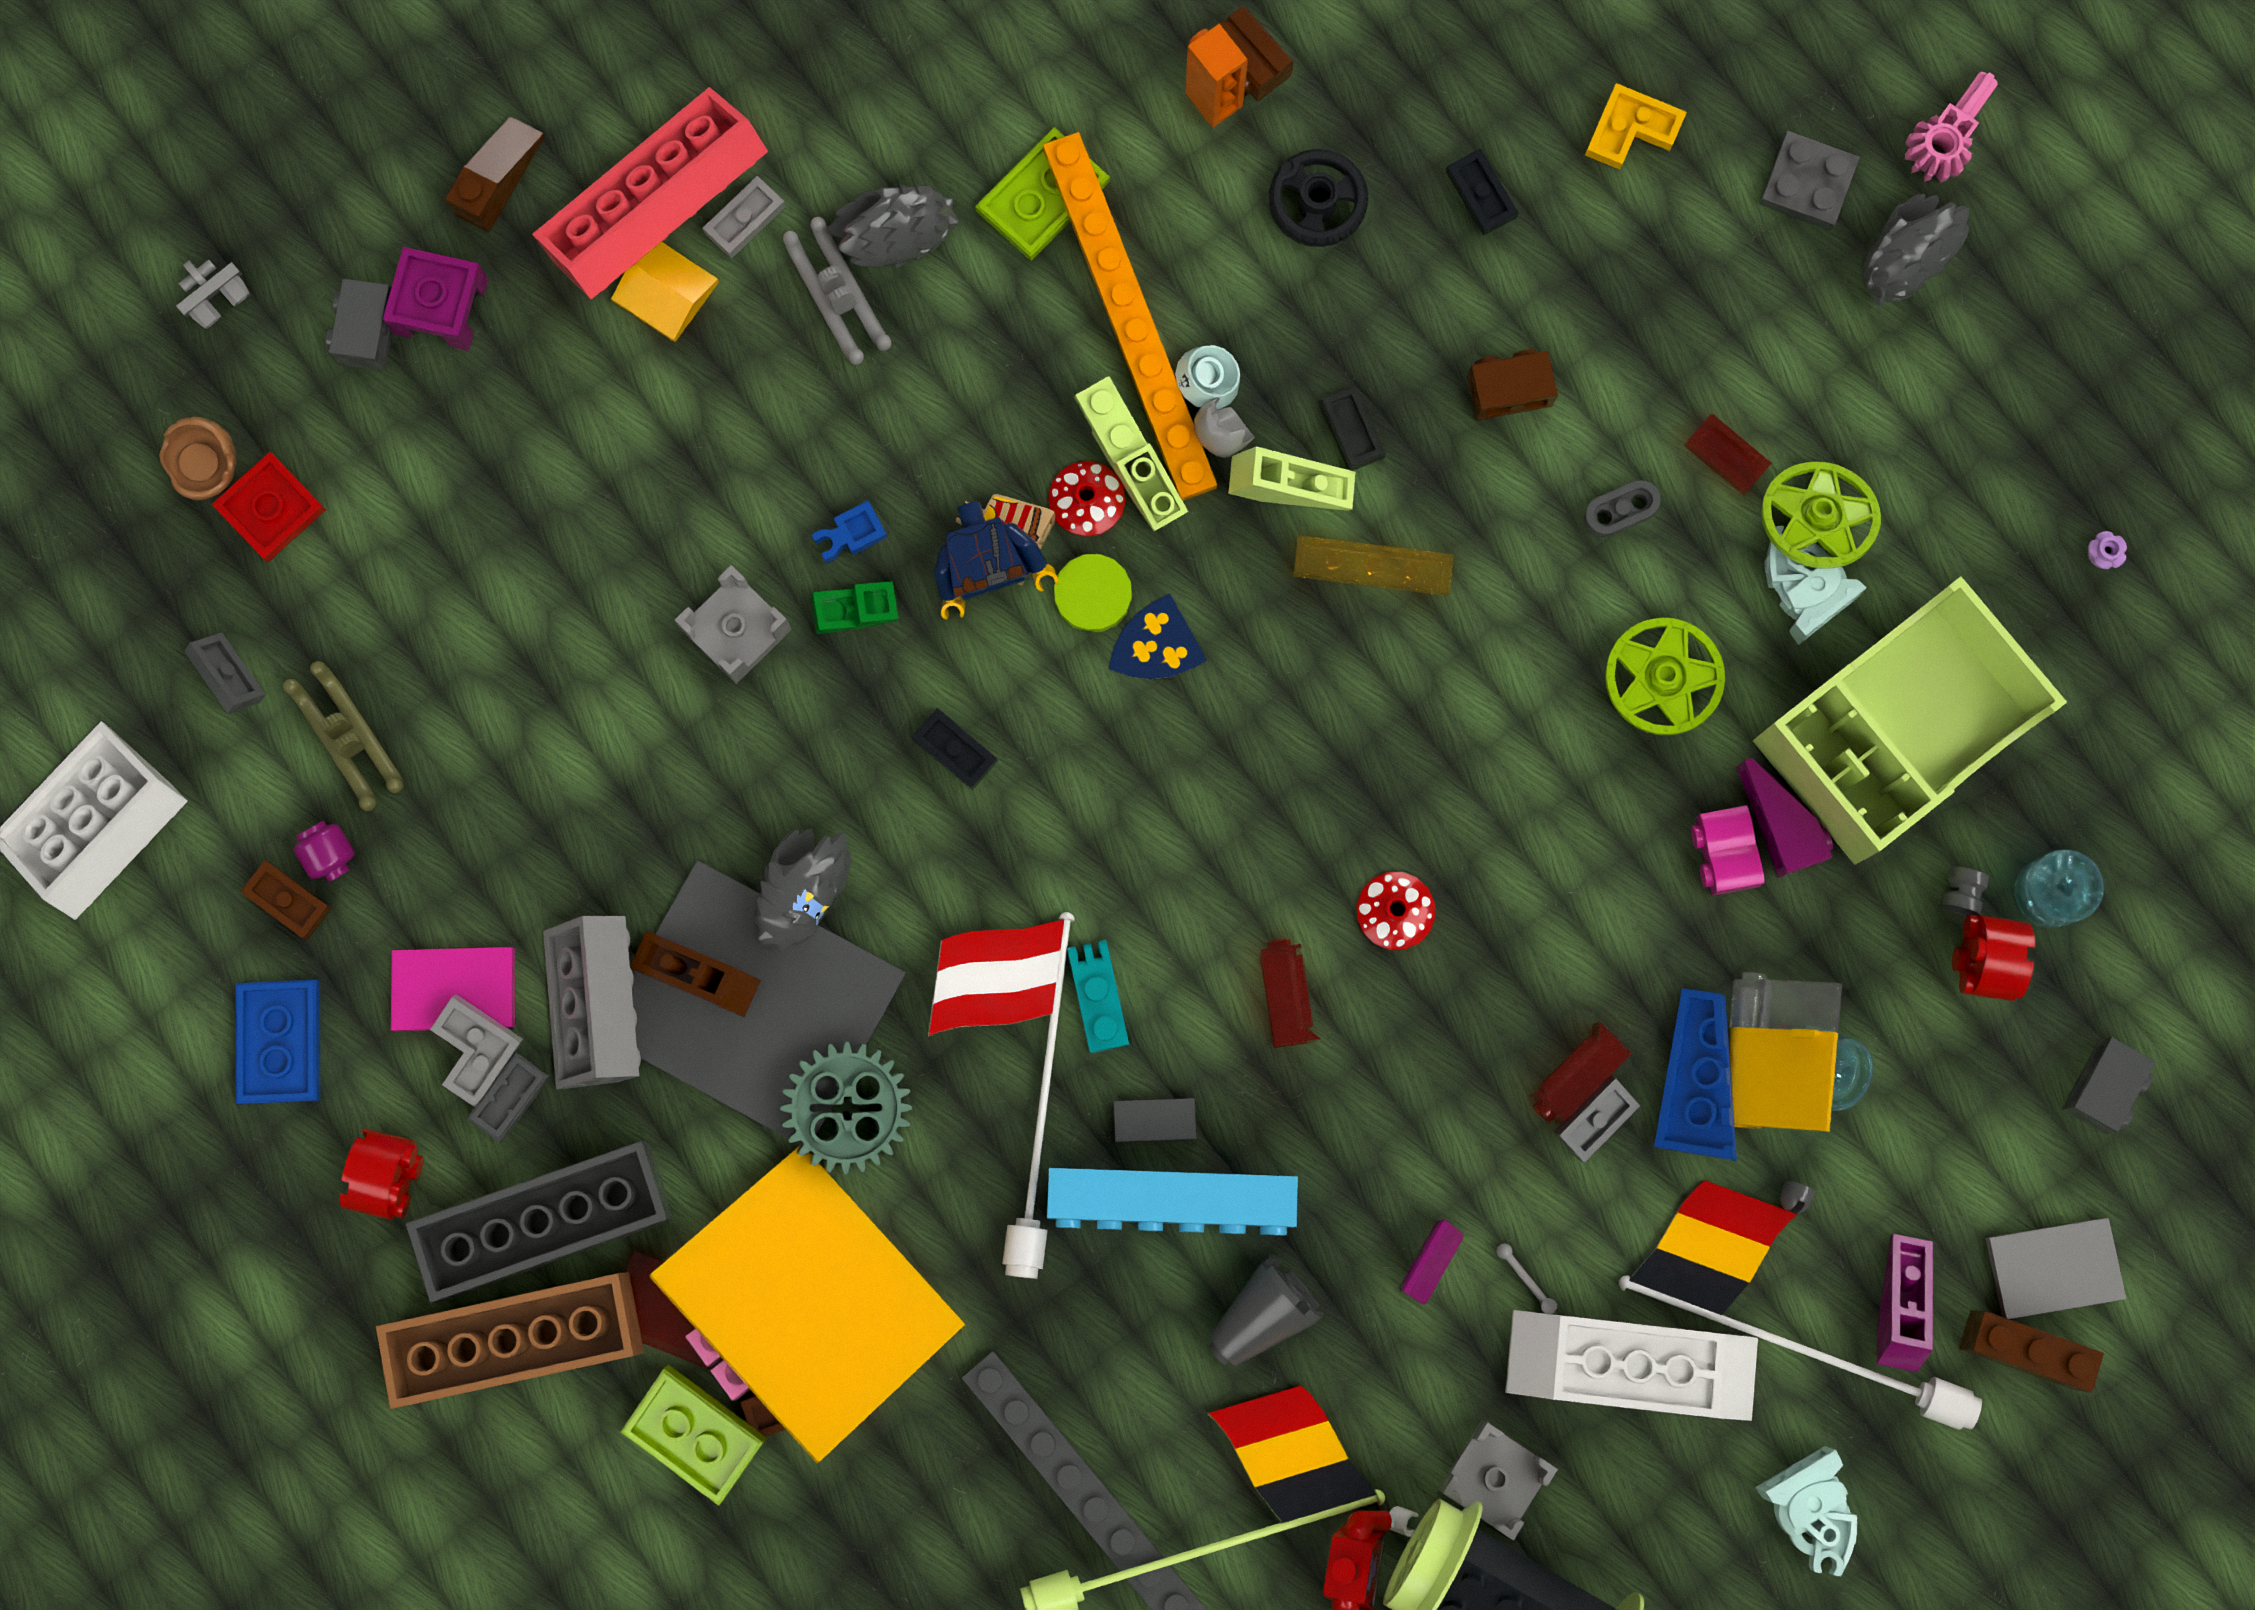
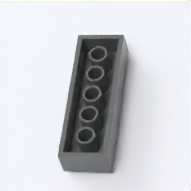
[406,1141,674,1303]

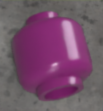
[293,820,355,882]

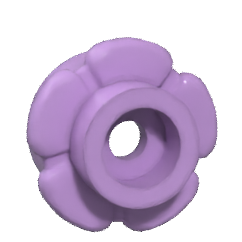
[2088,531,2127,569]

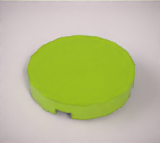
[1054,554,1132,632]

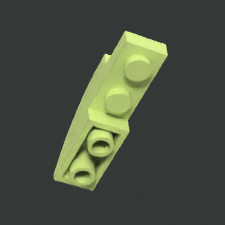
[1074,376,1188,531]

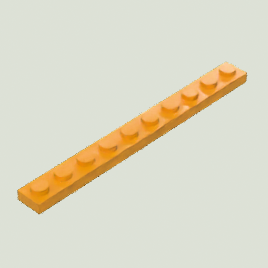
[1043,132,1217,501]

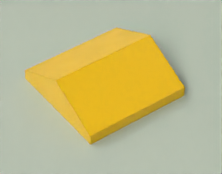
[611,242,719,342]

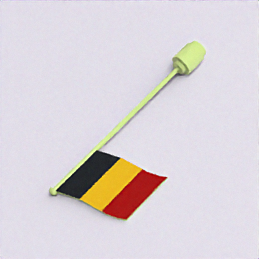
[1020,1386,1385,1610]

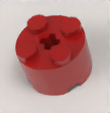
[1952,915,2035,1001]
[339,1128,424,1220]

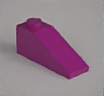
[1736,758,1833,878]
[1876,1234,1933,1372]

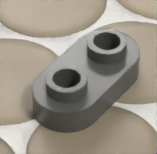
[1584,480,1661,538]

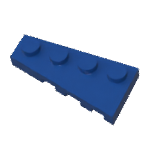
[1654,988,1737,1162]

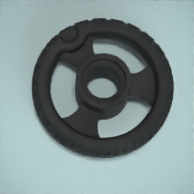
[1269,149,1368,247]

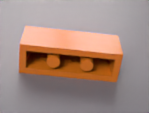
[1185,24,1248,128]

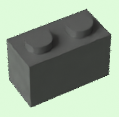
[326,279,392,371]
[2062,1037,2155,1134]

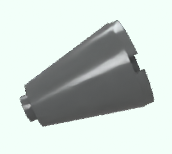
[1209,1254,1324,1366]

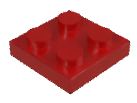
[212,452,326,562]

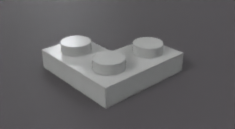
[430,994,523,1107]

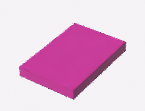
[391,947,515,1032]

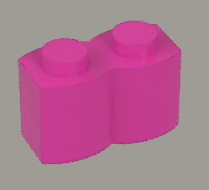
[1691,805,1765,896]

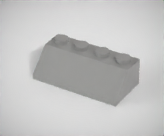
[543,916,641,1089]

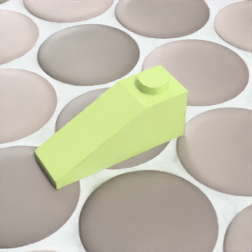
[1228,446,1356,511]

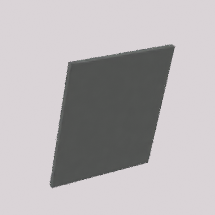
[632,860,907,1145]

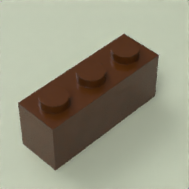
[1959,1310,2104,1393]

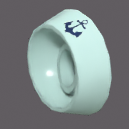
[1175,345,1240,409]

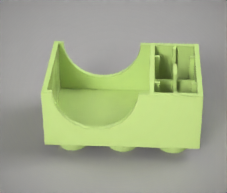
[1753,576,2067,865]

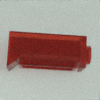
[1259,939,1321,1048]
[1529,1021,1632,1124]

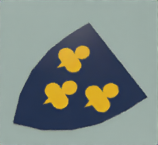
[1109,593,1207,679]

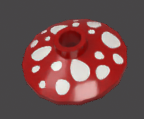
[1048,461,1126,537]
[1356,872,1435,950]

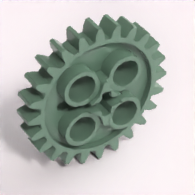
[779,1041,912,1174]

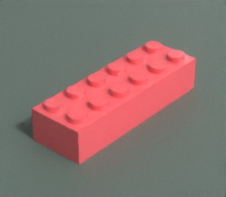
[532,87,768,300]

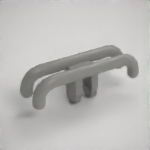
[783,217,891,366]

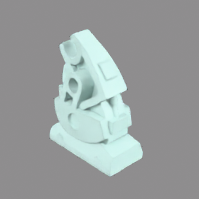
[1764,526,1867,645]
[1755,1446,1857,1576]

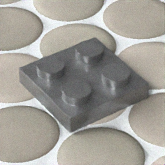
[1759,131,1860,230]

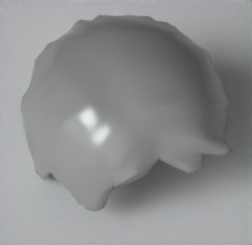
[1194,398,1254,458]

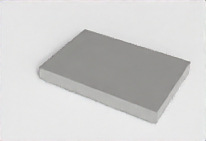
[1985,1218,2126,1319]

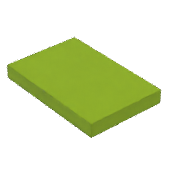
[975,127,1110,261]
[621,1364,767,1506]

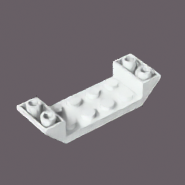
[1505,1310,1758,1421]

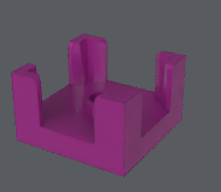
[383,247,488,351]

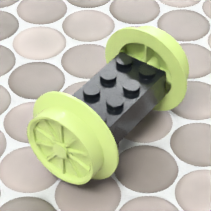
[1383,1499,1644,1610]

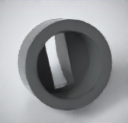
[1780,1180,1816,1214]

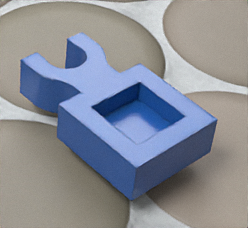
[811,500,887,564]

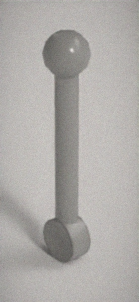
[1497,1243,1557,1314]

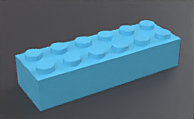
[1047,1168,1298,1235]

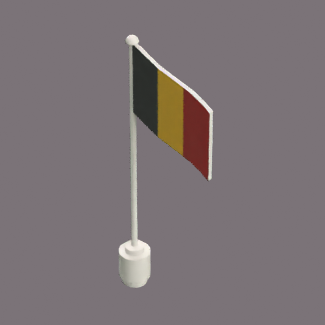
[1619,1180,1982,1430]

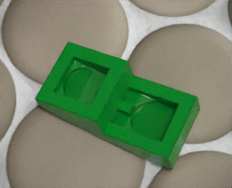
[810,581,898,634]

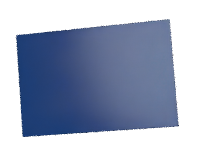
[236,980,320,1105]

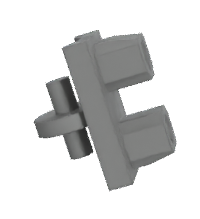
[176,259,251,329]

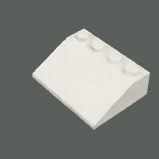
[0,721,187,920]

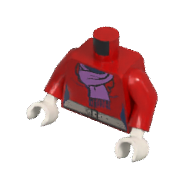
[1323,1506,1418,1610]

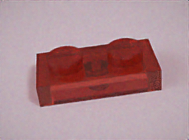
[1684,414,1772,496]

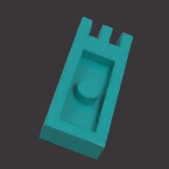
[1067,939,1129,1054]

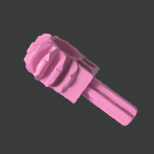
[1905,72,1998,183]

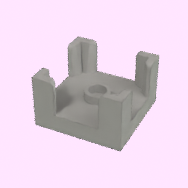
[675,565,792,684]
[1438,1420,1558,1541]

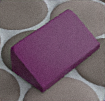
[1399,1219,1464,1304]

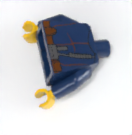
[934,501,1058,620]

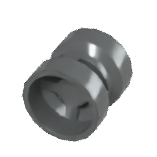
[1940,867,1990,916]

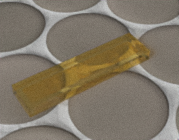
[1293,535,1454,596]

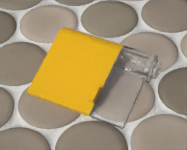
[1728,972,1842,1132]

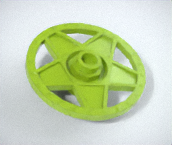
[1761,462,1881,569]
[1605,618,1725,735]

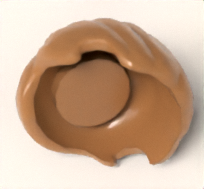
[159,417,237,500]

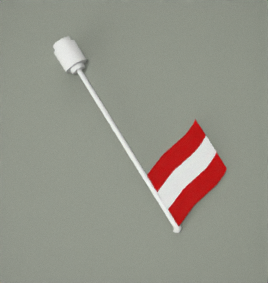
[928,912,1075,1279]

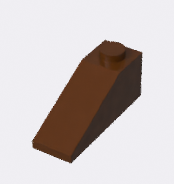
[445,116,545,233]
[630,931,761,1017]

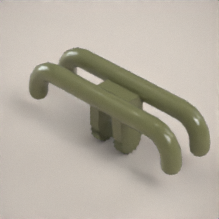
[283,661,404,811]

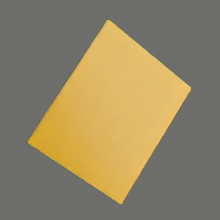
[649,1146,965,1464]

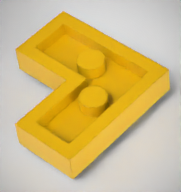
[1585,83,1687,170]

